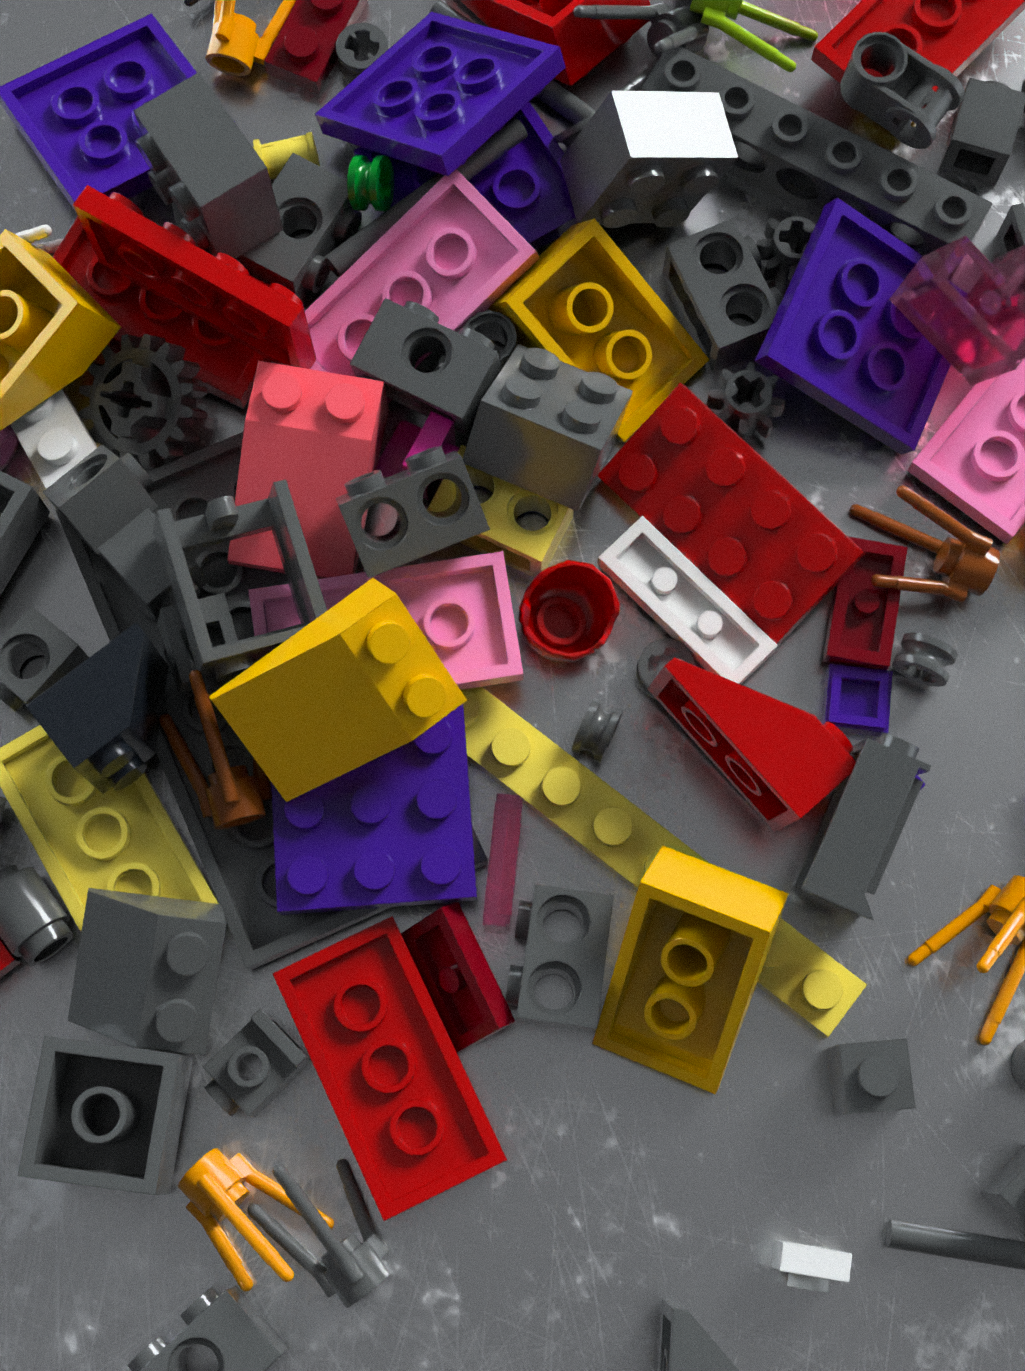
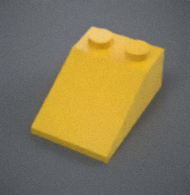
[488,218,710,442]
[0,229,121,431]
[209,578,467,802]
[592,845,789,1094]

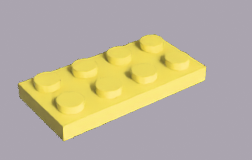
[0,725,219,932]

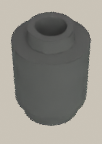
[0,865,73,966]

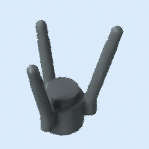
[573,2,709,91]
[247,1159,390,1308]

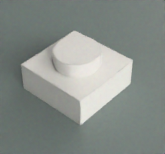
[771,1240,852,1293]

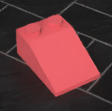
[227,361,389,579]

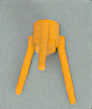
[205,0,296,76]
[907,875,1025,1045]
[177,1148,334,1292]

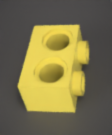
[428,445,574,578]

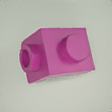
[377,411,460,501]

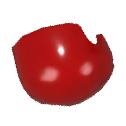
[518,560,620,663]

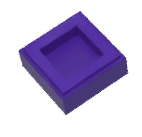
[822,664,893,737]

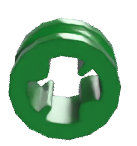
[347,155,395,212]

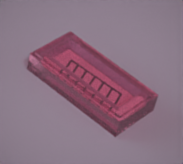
[483,793,523,934]

